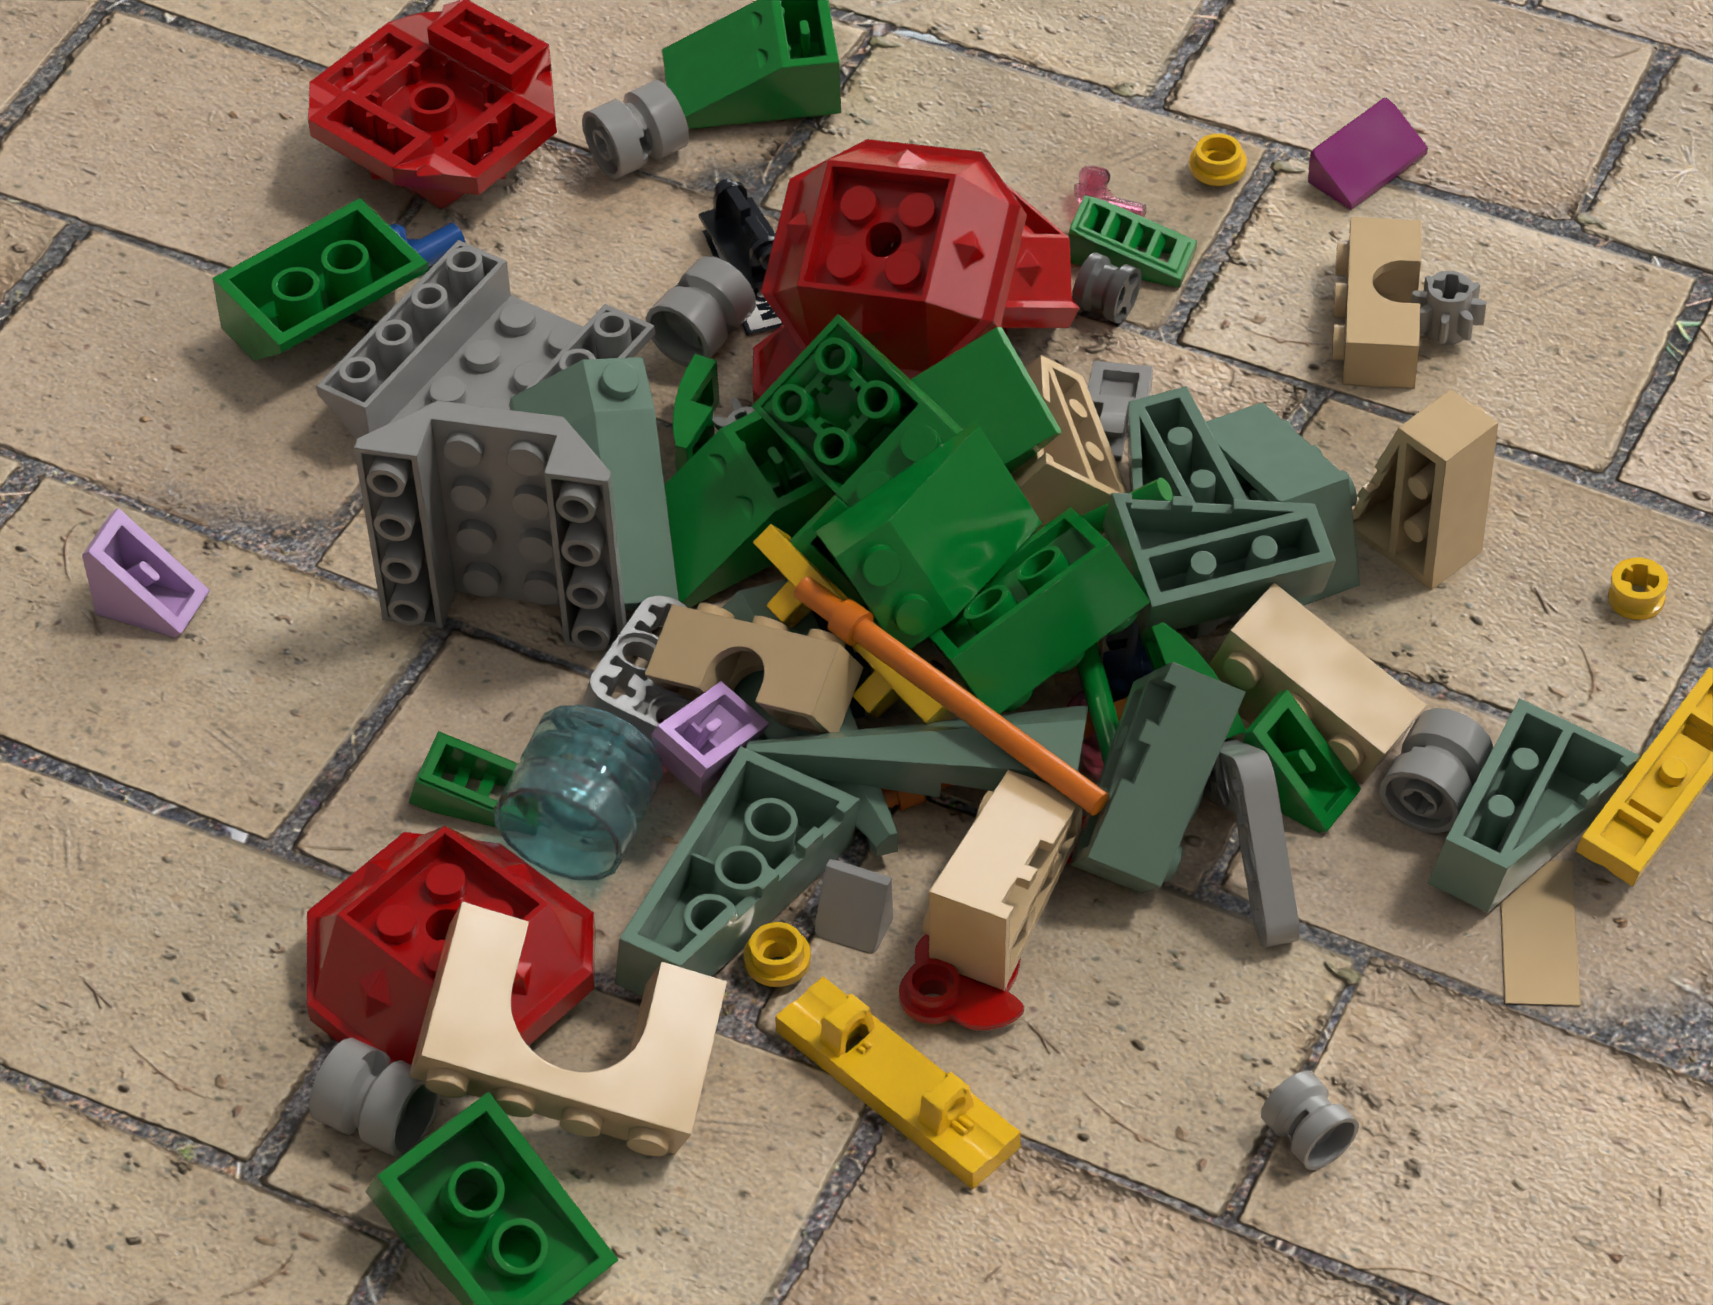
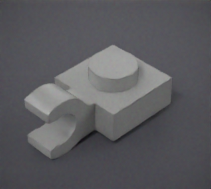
[1088,360,1153,461]

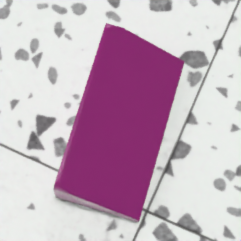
[1308,97,1428,210]

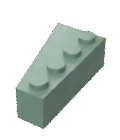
[615,746,860,997]

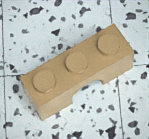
[1332,217,1422,389]
[645,603,863,734]

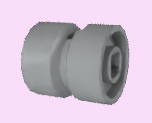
[582,79,689,180]
[645,256,756,367]
[1379,708,1493,833]
[309,1038,440,1159]

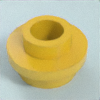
[1189,133,1247,186]
[743,922,811,987]

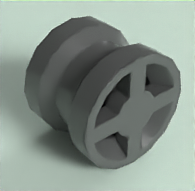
[1072,252,1142,324]

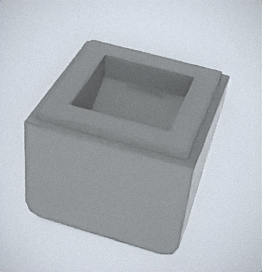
[815,859,893,953]

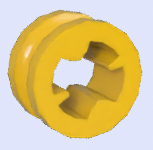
[1608,557,1669,620]

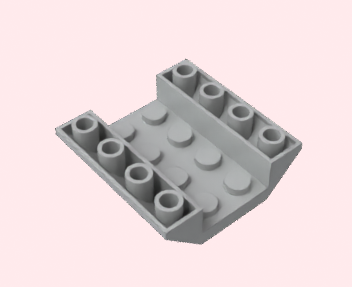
[316,240,655,439]
[354,400,627,651]

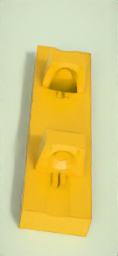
[753,524,956,724]
[1576,667,1713,886]
[775,976,1021,1190]

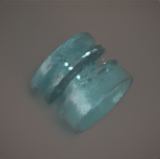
[493,705,664,880]

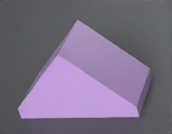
[82,508,210,638]
[651,681,770,799]

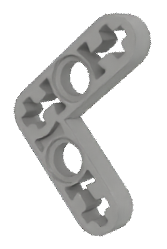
[582,596,759,783]
[1205,739,1300,948]

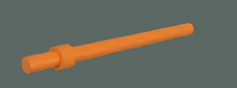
[794,576,1109,816]

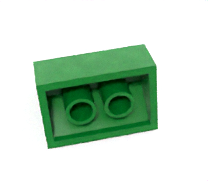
[212,198,429,361]
[928,507,1150,714]

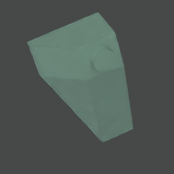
[509,357,679,610]

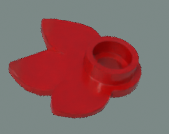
[899,934,1024,1030]

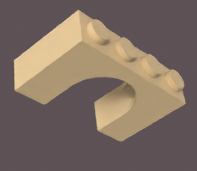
[409,902,727,1156]

